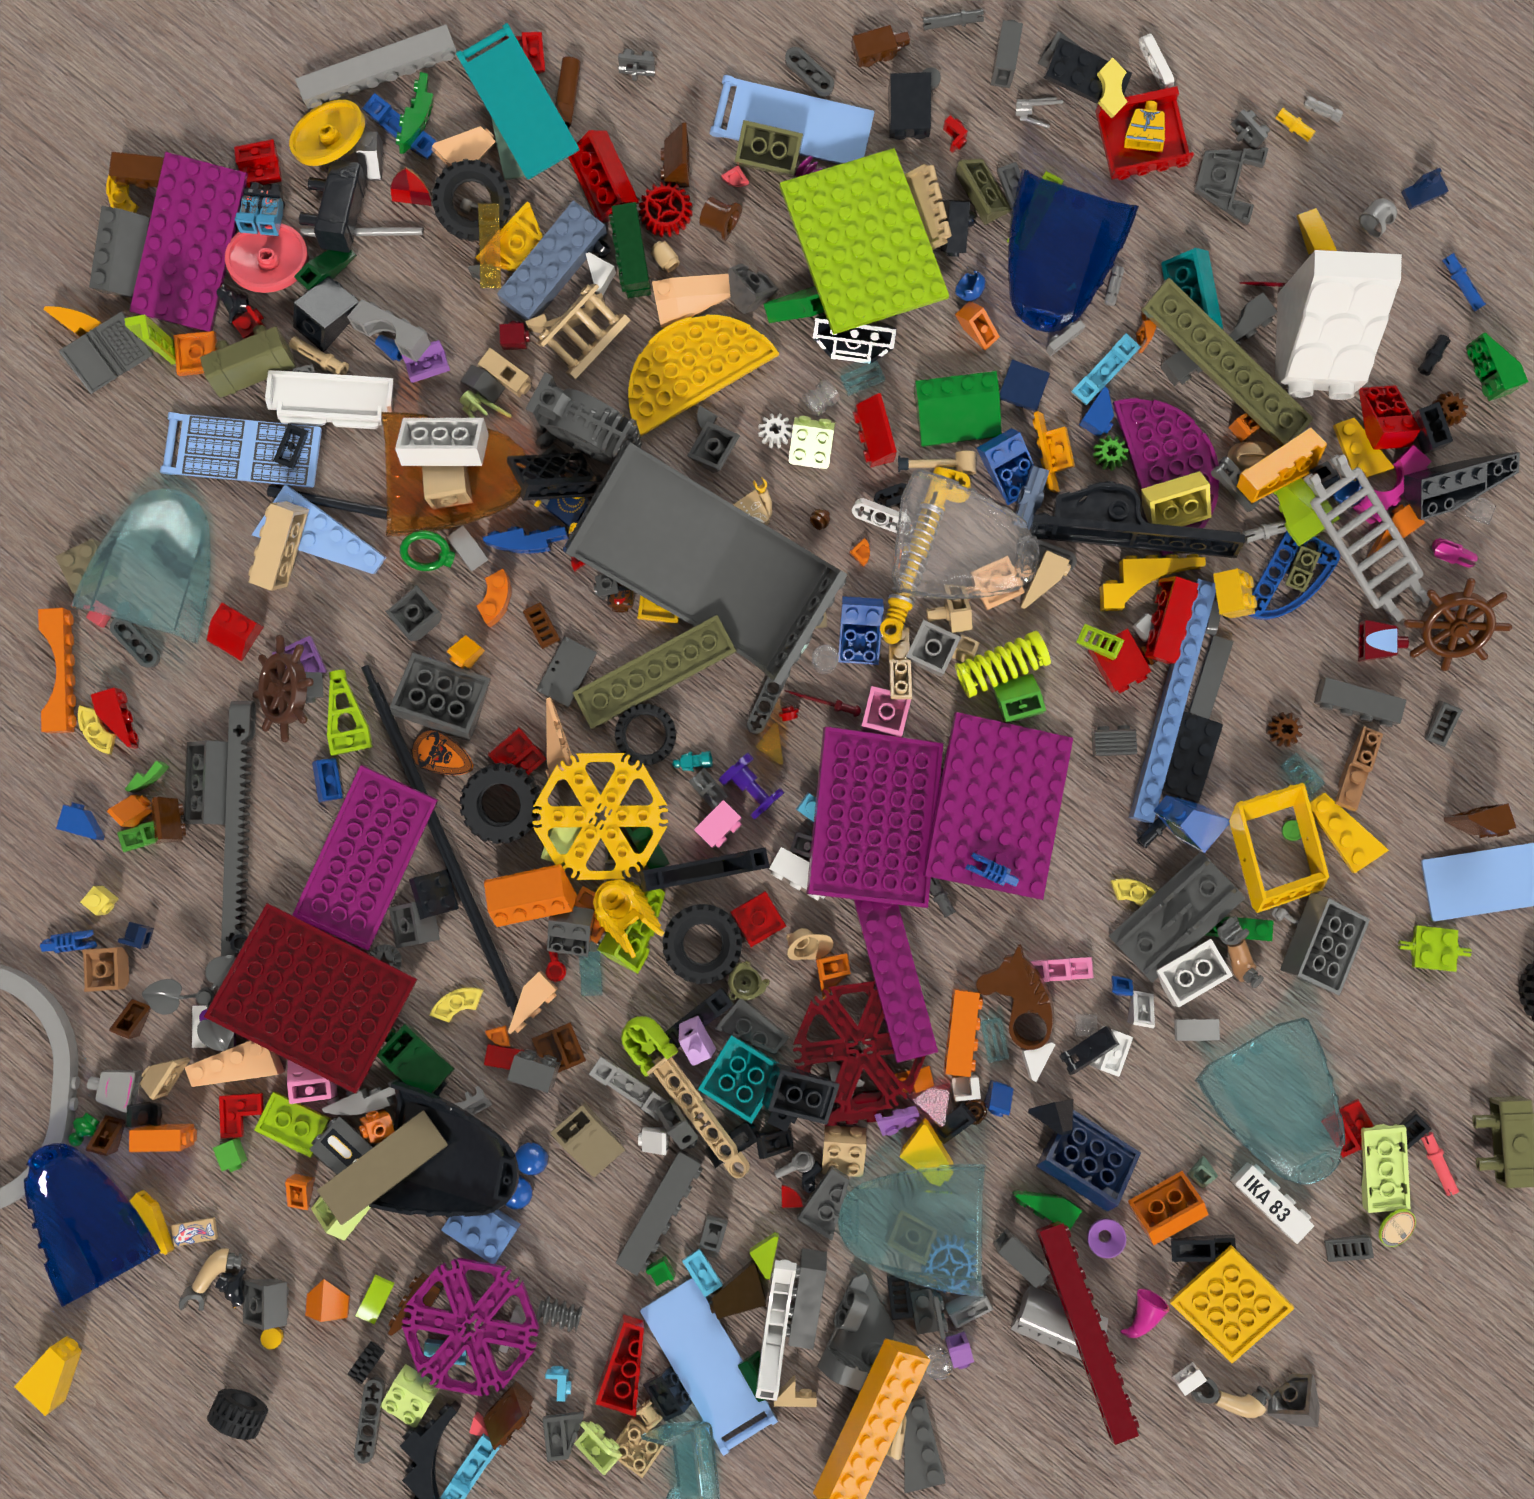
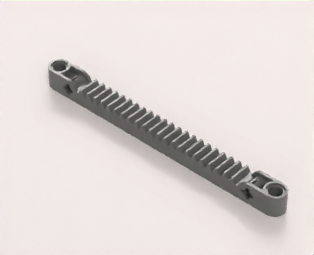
[221,701,256,956]

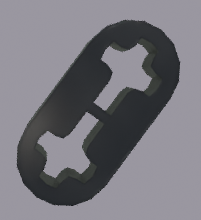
[873,483,911,508]

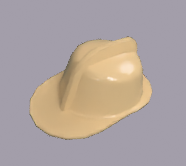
[1227,442,1274,471]
[786,928,833,960]

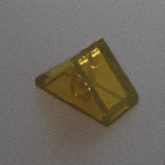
[756,723,783,766]

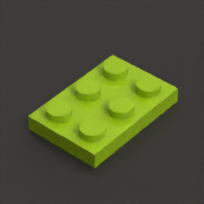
[254,1091,331,1158]

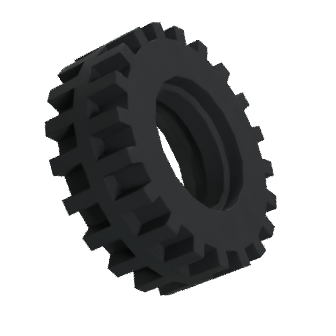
[432,159,511,242]
[662,904,742,984]

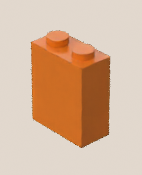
[129,1124,197,1152]

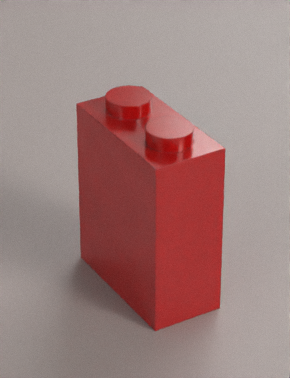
[1088,628,1152,694]

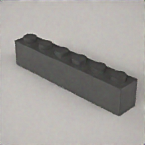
[616,1149,703,1276]

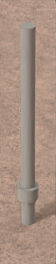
[301,227,423,237]

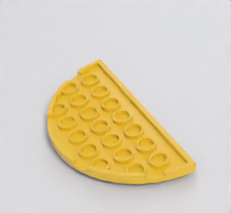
[628,315,779,436]

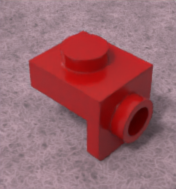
[943,115,968,153]

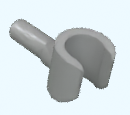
[459,199,489,214]
[1271,907,1299,926]

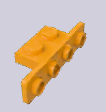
[1033,411,1075,493]

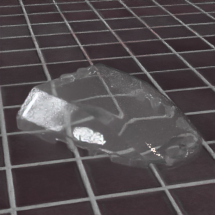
[891,469,1040,600]

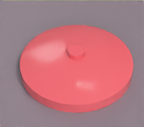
[225,223,309,293]

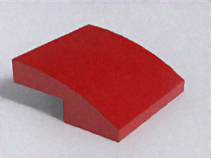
[501,32,545,74]
[234,139,282,188]
[488,727,547,775]
[1321,1099,1374,1158]

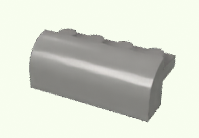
[1011,1286,1108,1360]

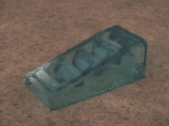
[1280,753,1325,798]

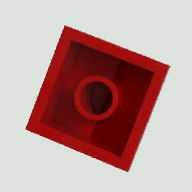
[207,603,263,661]

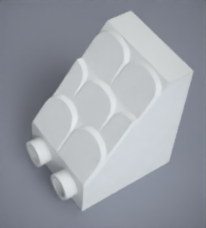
[1275,250,1402,400]

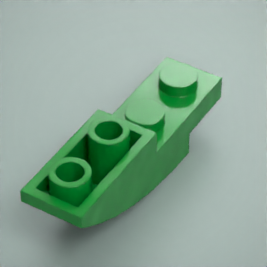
[396,72,433,154]
[1205,916,1274,941]

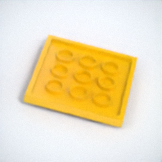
[1170,1245,1294,1363]

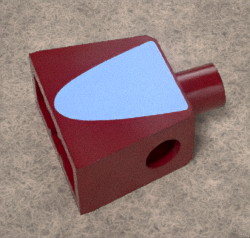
[1358,620,1409,662]

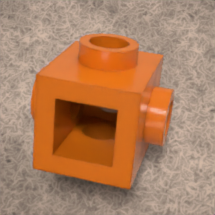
[359,1109,395,1143]

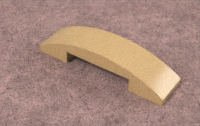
[525,293,605,333]

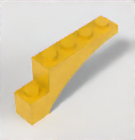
[1099,554,1206,611]

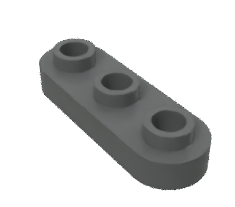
[785,47,834,97]
[110,617,160,668]

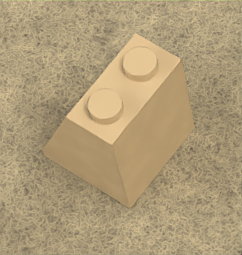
[422,466,473,510]

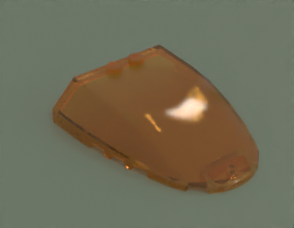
[382,412,526,537]

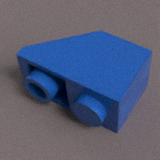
[984,1080,1014,1117]

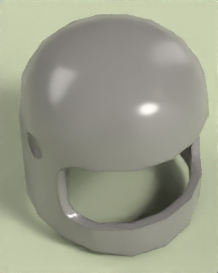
[1359,198,1397,238]

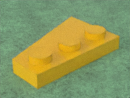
[1333,418,1395,481]

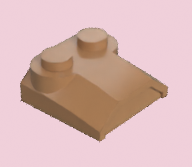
[82,947,129,992]

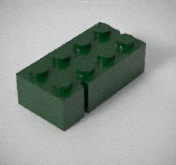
[609,202,651,299]

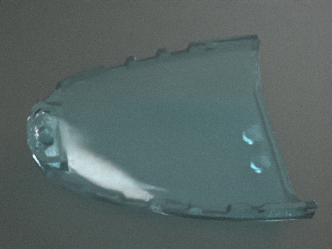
[71,489,211,645]
[1195,1017,1345,1185]
[838,1164,986,1297]

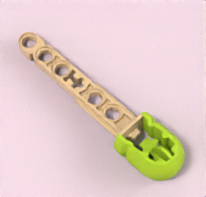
[621,1016,750,1178]

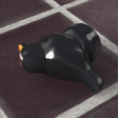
[216,284,250,324]
[215,1267,247,1308]

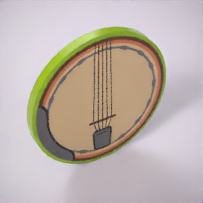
[1379,1209,1416,1247]

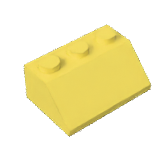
[1141,471,1212,526]

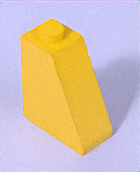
[899,1118,954,1186]

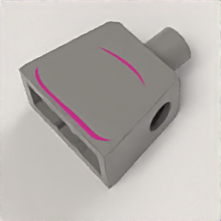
[87,1069,143,1113]

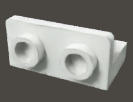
[1089,1026,1133,1077]

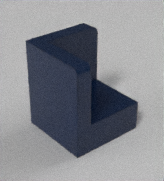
[118,922,154,949]

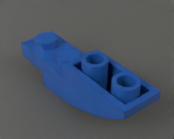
[483,525,569,554]

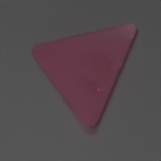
[908,1083,951,1127]

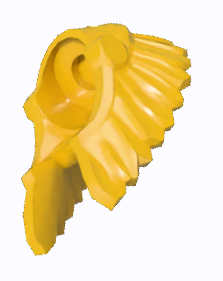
[593,879,664,958]

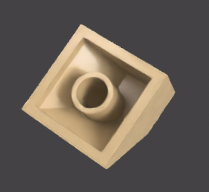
[140,1057,191,1100]

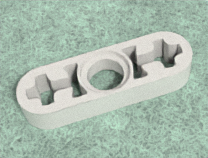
[1139,33,1174,89]
[852,498,910,534]

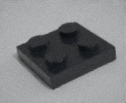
[409,869,459,920]

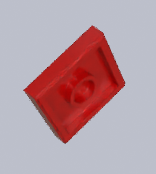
[730,891,787,947]

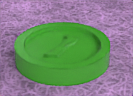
[1282,820,1301,841]

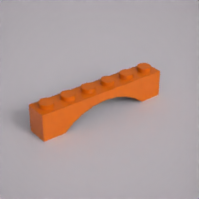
[38,608,77,734]

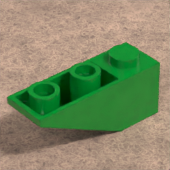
[763,286,825,323]
[1013,1190,1082,1230]

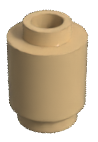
[651,241,680,273]

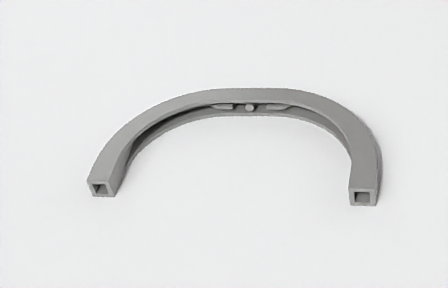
[0,964,80,1209]

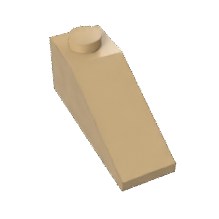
[1020,550,1071,609]

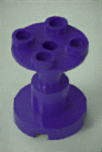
[719,752,785,820]

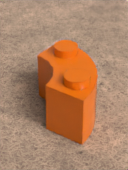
[477,569,512,627]

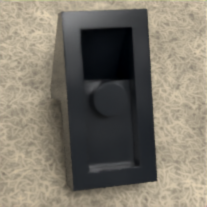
[756,1128,794,1159]

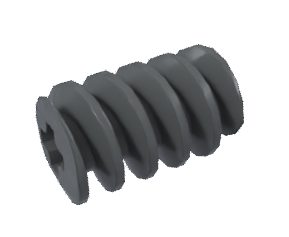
[536,1296,583,1332]

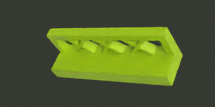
[124,314,176,365]

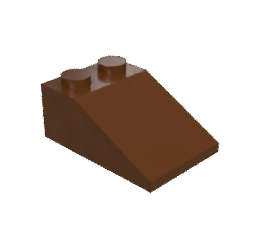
[661,123,690,187]
[151,797,186,844]

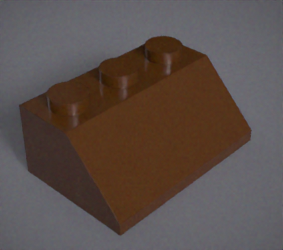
[1444,803,1517,838]

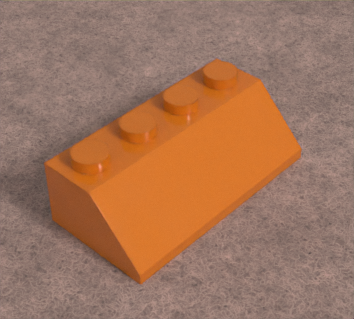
[484,864,577,927]

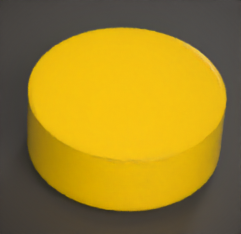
[260,1327,284,1349]

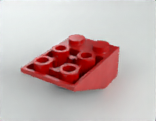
[1359,385,1421,450]

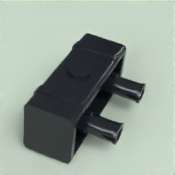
[299,160,366,253]

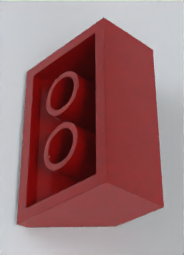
[852,393,897,468]

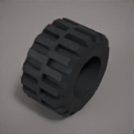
[207,1389,269,1440]

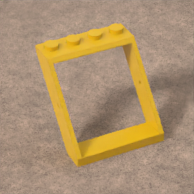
[1229,783,1329,913]

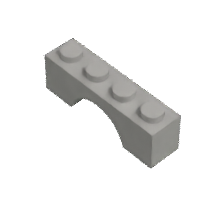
[347,299,431,362]

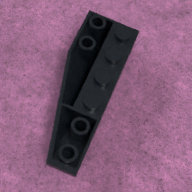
[1404,452,1520,520]

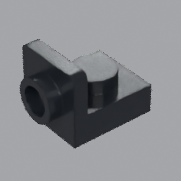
[126,1102,162,1128]

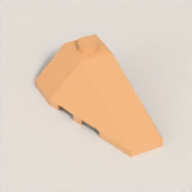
[652,274,731,328]
[546,697,573,784]

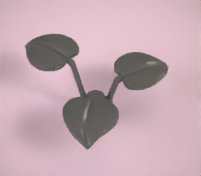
[142,954,238,1051]

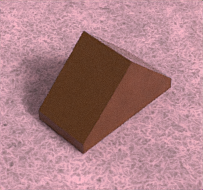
[109,999,151,1039]
[86,1115,126,1156]

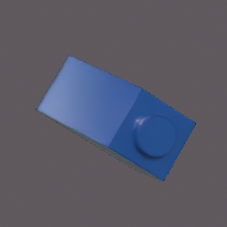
[1079,386,1114,438]
[56,802,105,840]

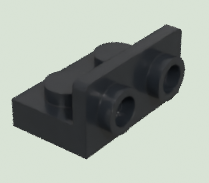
[643,1366,692,1422]

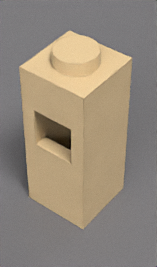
[478,348,532,398]

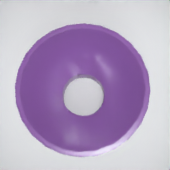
[1087,1219,1126,1258]

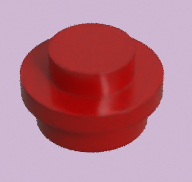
[778,705,799,721]

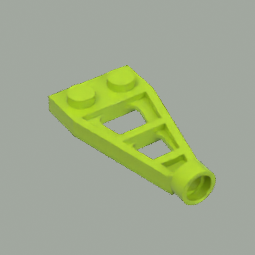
[327,670,373,756]

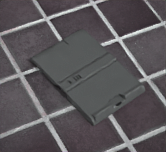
[59,311,153,394]

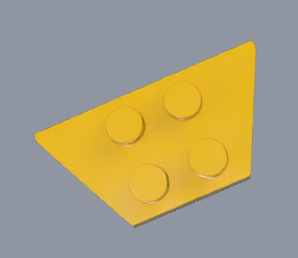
[475,201,543,272]

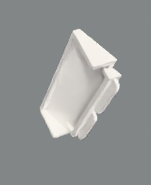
[265,370,394,429]

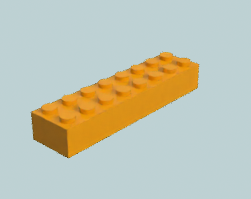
[813,1338,930,1499]

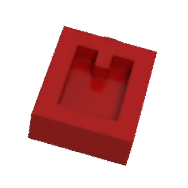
[232,305,265,339]

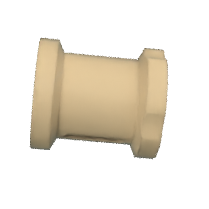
[636,1400,663,1430]

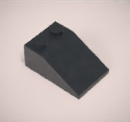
[762,1063,840,1125]

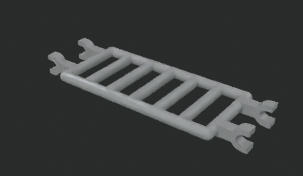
[1303,454,1430,622]

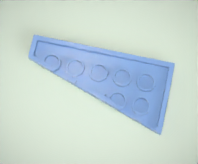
[252,485,387,574]

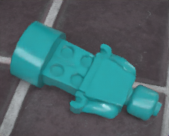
[672,751,713,772]

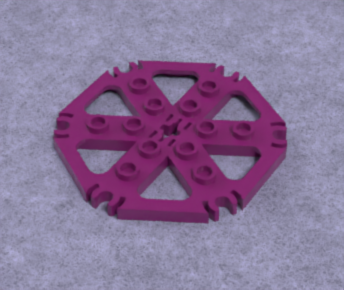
[402,1258,540,1397]

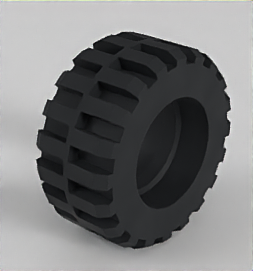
[459,763,542,844]

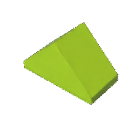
[749,1232,779,1280]

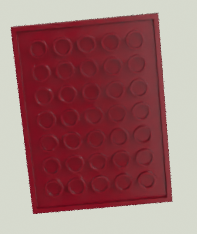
[204,903,418,1094]

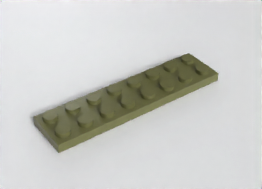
[573,615,737,729]

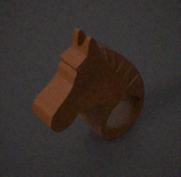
[976,944,1054,1050]

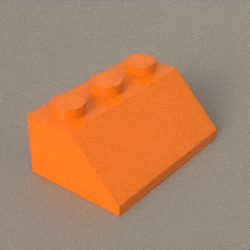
[1128,1171,1209,1246]

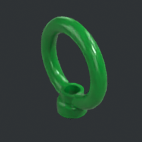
[400,531,455,571]

